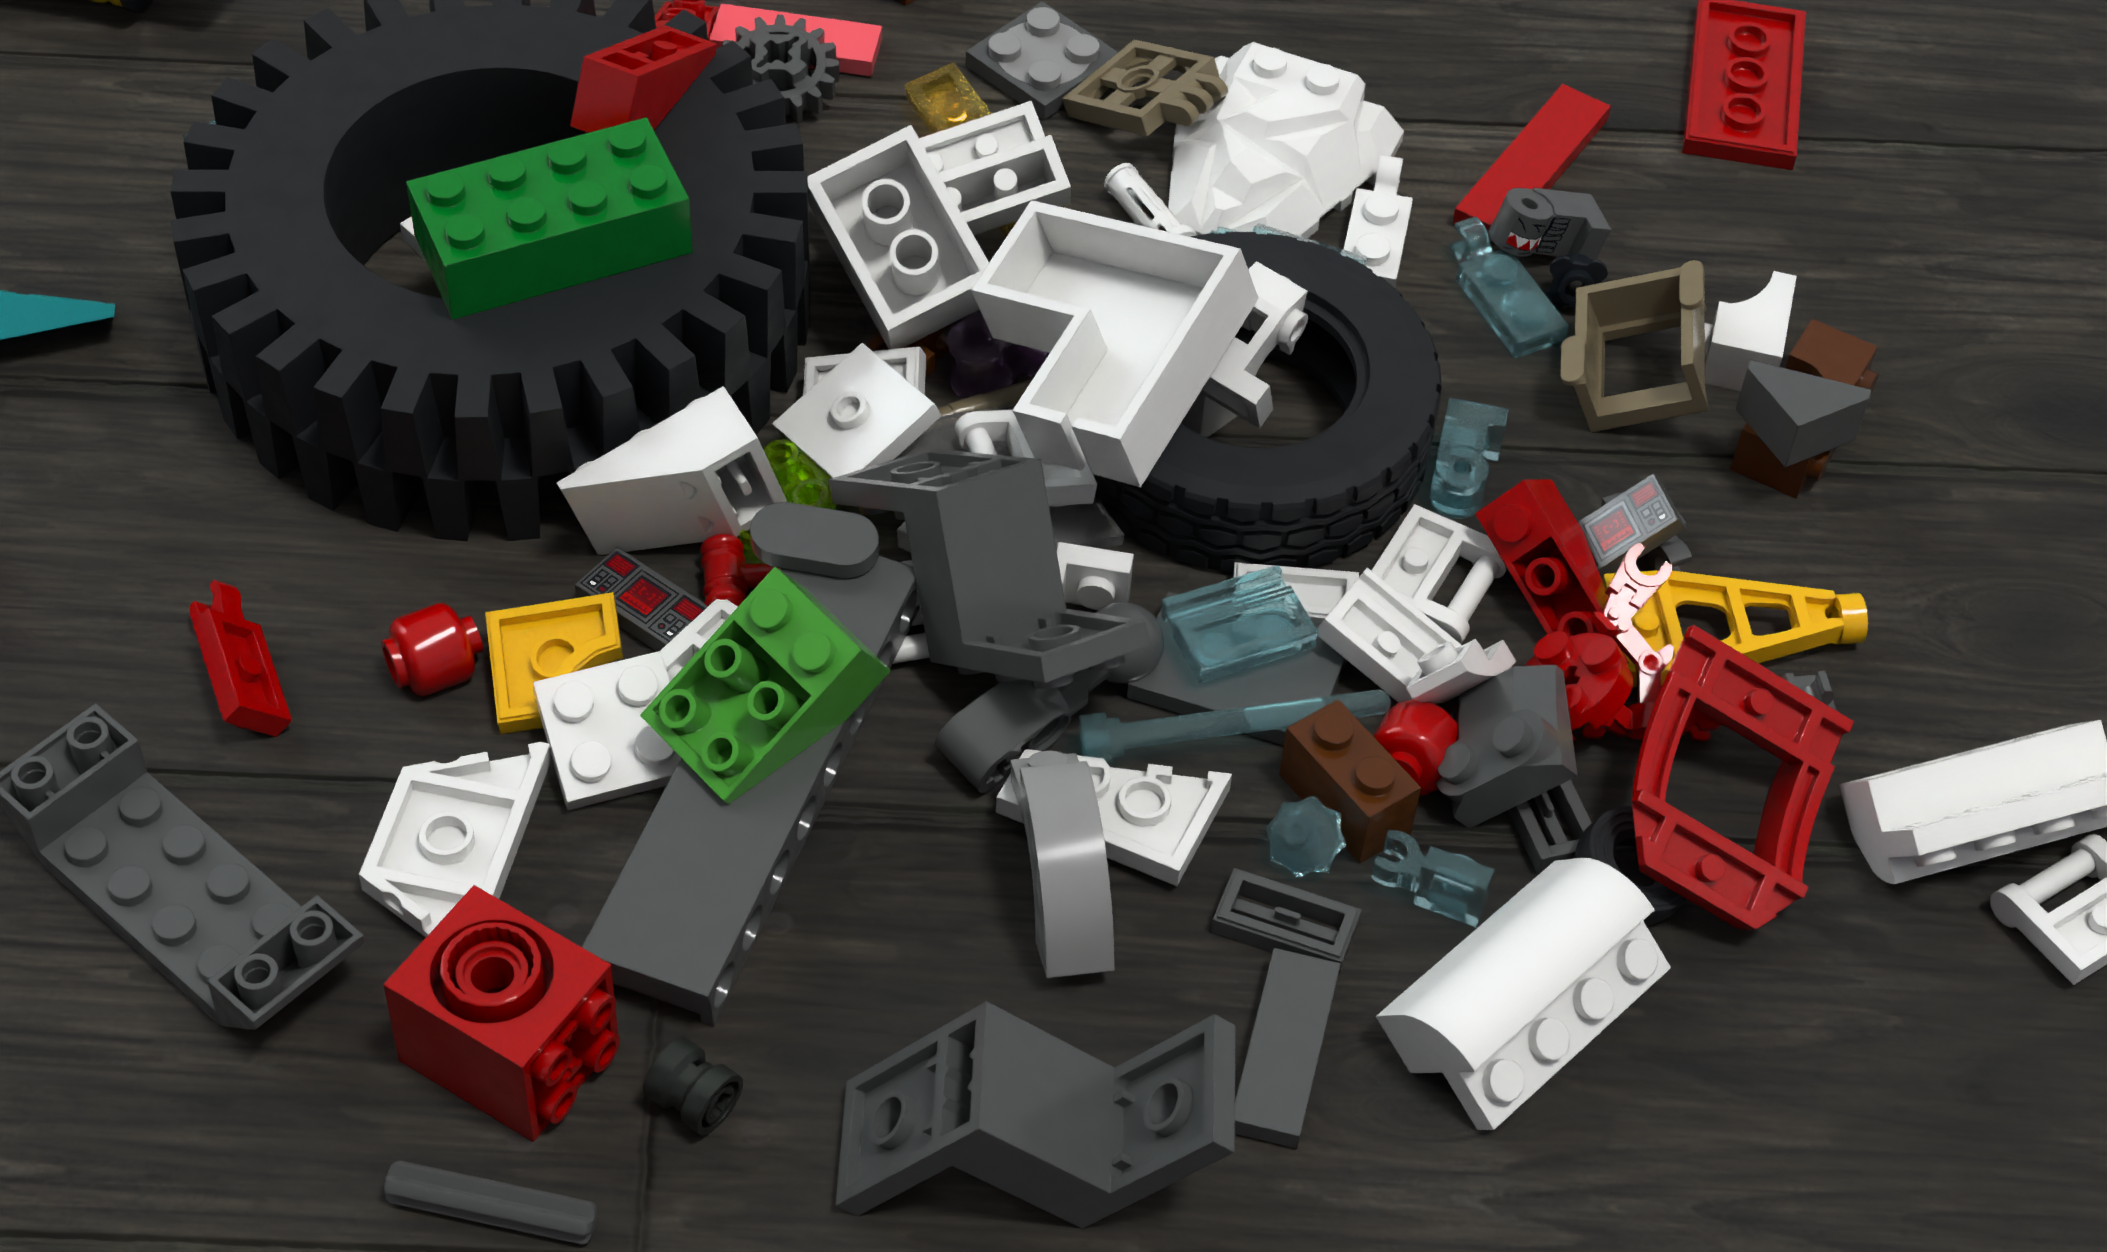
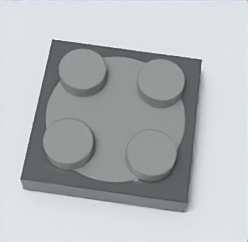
[965,1,1118,120]

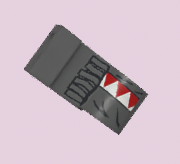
[1488,188,1611,260]

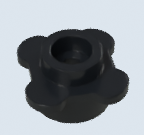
[1544,254,1608,309]

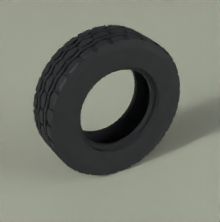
[1093,232,1442,572]

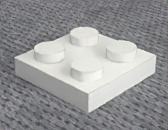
[533,651,681,811]

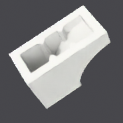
[1705,271,1797,391]

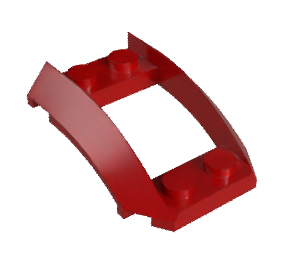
[1632,625,1854,931]

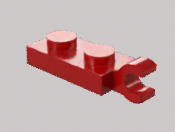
[189,580,292,737]

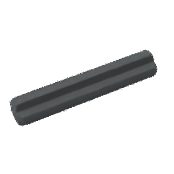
[384,1160,598,1244]

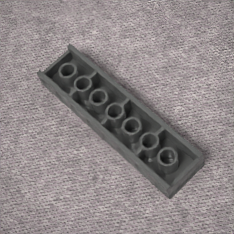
[582,556,920,1027]

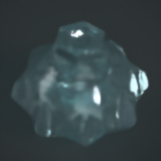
[1265,795,1347,879]

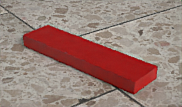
[1452,84,1611,242]

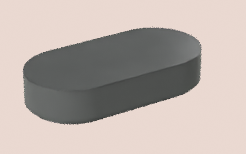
[750,502,879,578]

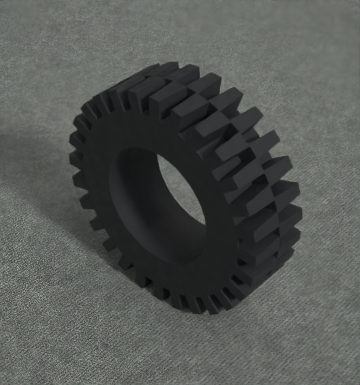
[170,0,810,541]

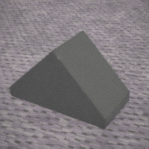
[1735,360,1871,467]

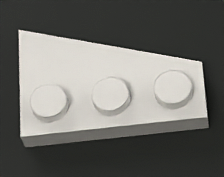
[996,749,1232,886]

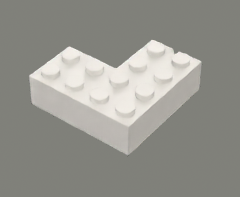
[971,200,1259,487]

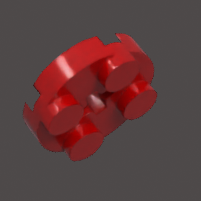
[1524,631,1633,741]

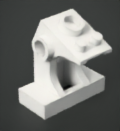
[1200,261,1308,429]

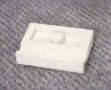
[1314,567,1462,703]

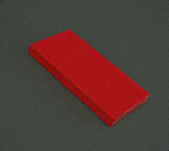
[1682,0,1806,170]

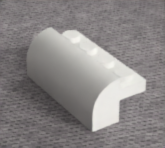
[848,101,1071,277]
[1839,720,2107,884]
[1376,858,1671,1130]

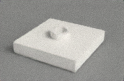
[772,343,942,479]

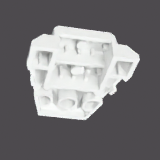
[1168,42,1404,241]

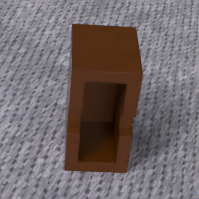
[1279,699,1421,864]

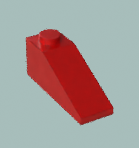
[570,25,717,133]

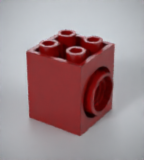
[383,885,620,1142]

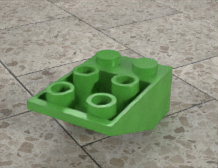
[640,567,891,804]

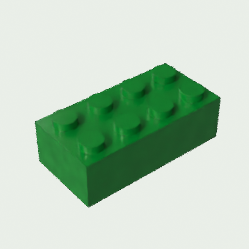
[406,117,693,320]

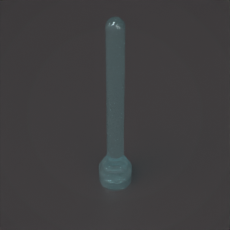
[1078,690,1391,764]

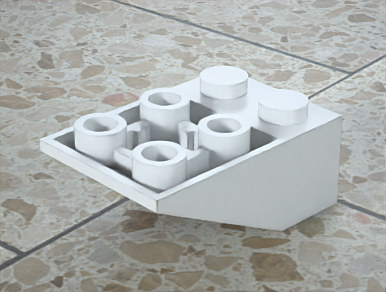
[557,386,787,555]

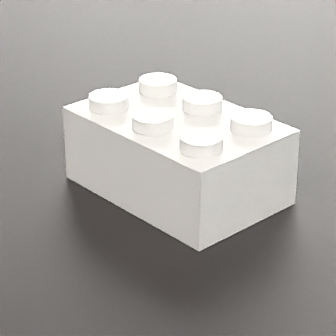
[808,125,989,349]

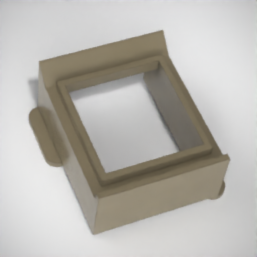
[1560,260,1709,432]

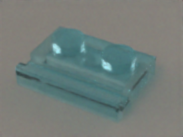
[1161,565,1318,683]

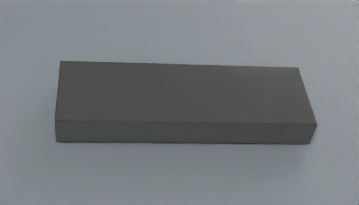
[1235,948,1341,1149]

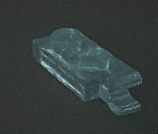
[1450,217,1569,359]

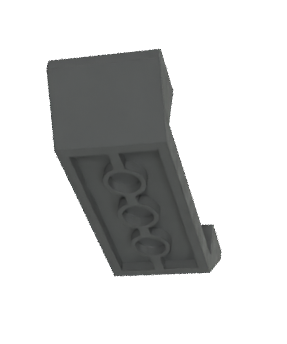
[0,703,365,1030]

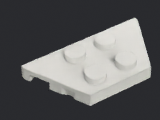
[359,742,552,937]

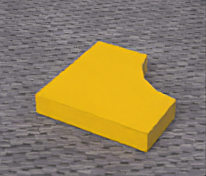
[485,592,623,734]

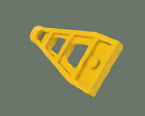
[1602,570,1868,687]

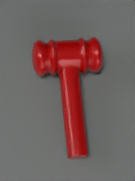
[700,534,781,606]

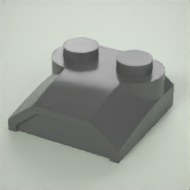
[1436,665,1578,829]

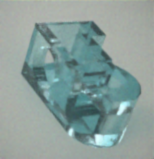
[1430,397,1509,519]

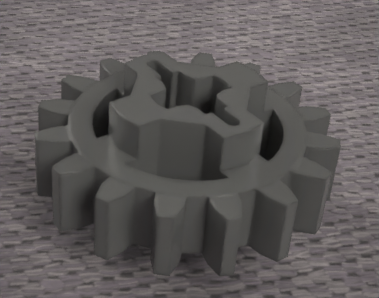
[722,14,839,124]

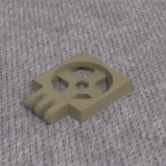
[1062,39,1228,136]

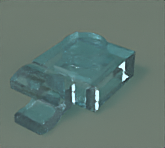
[1371,830,1495,927]

